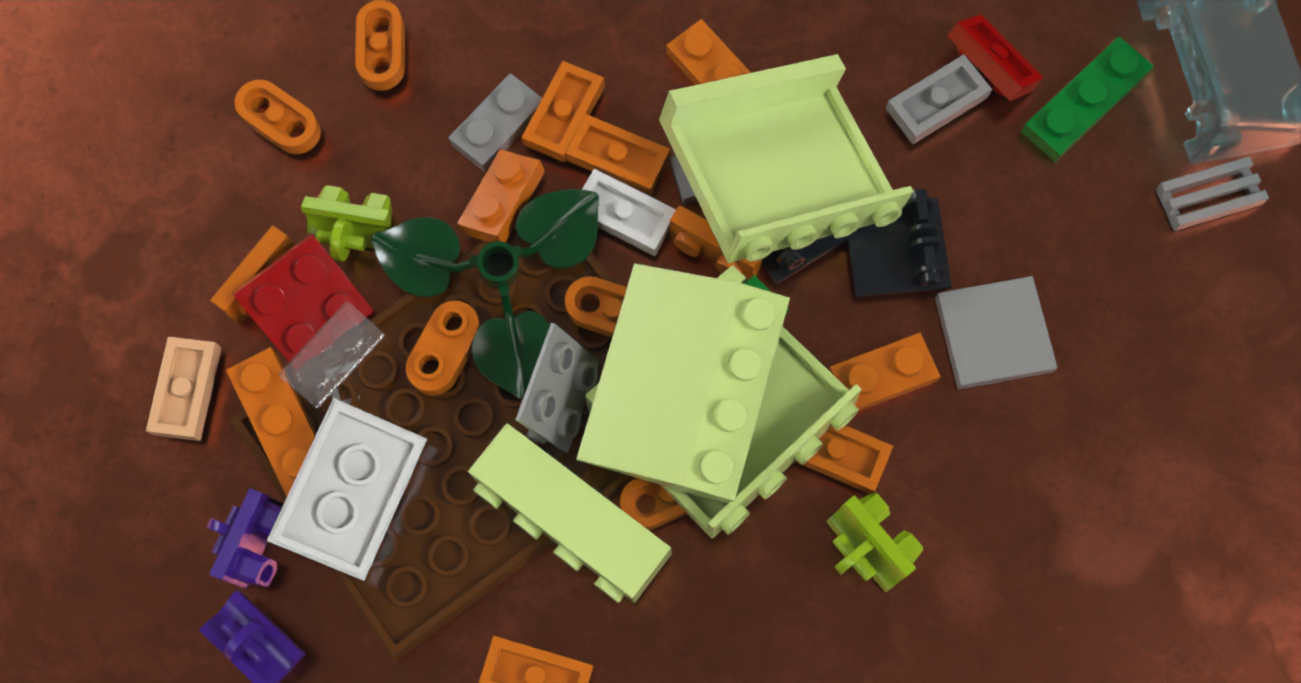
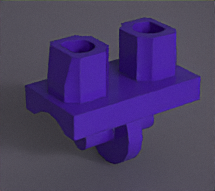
[206,488,284,588]
[199,590,306,683]

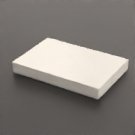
[267,398,427,581]

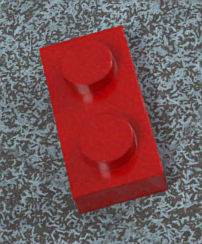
[947,14,1043,101]

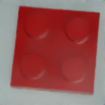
[232,233,374,371]

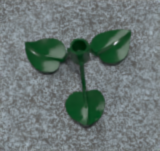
[372,189,599,399]

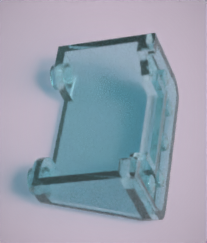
[1137,0,1301,165]

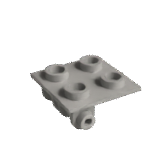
[515,323,600,453]

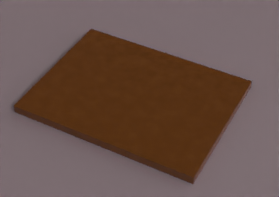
[229,224,636,661]

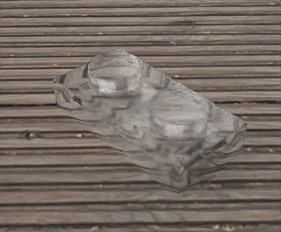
[278,301,385,409]

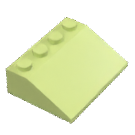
[576,263,790,504]

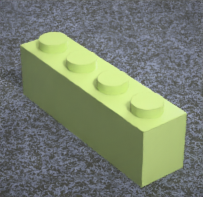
[468,423,672,603]

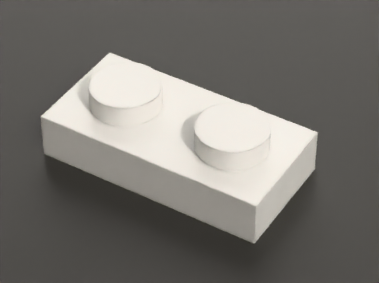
[582,169,676,256]

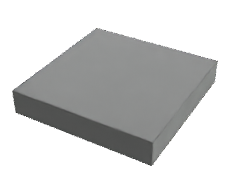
[935,276,1058,390]

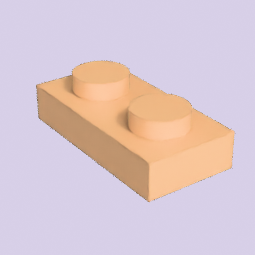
[146,337,222,441]

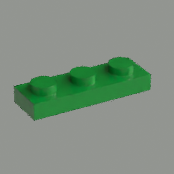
[1021,36,1154,163]

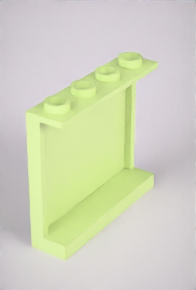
[659,54,914,263]
[585,265,862,539]

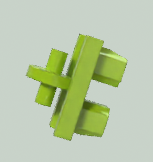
[301,185,392,262]
[826,493,923,593]

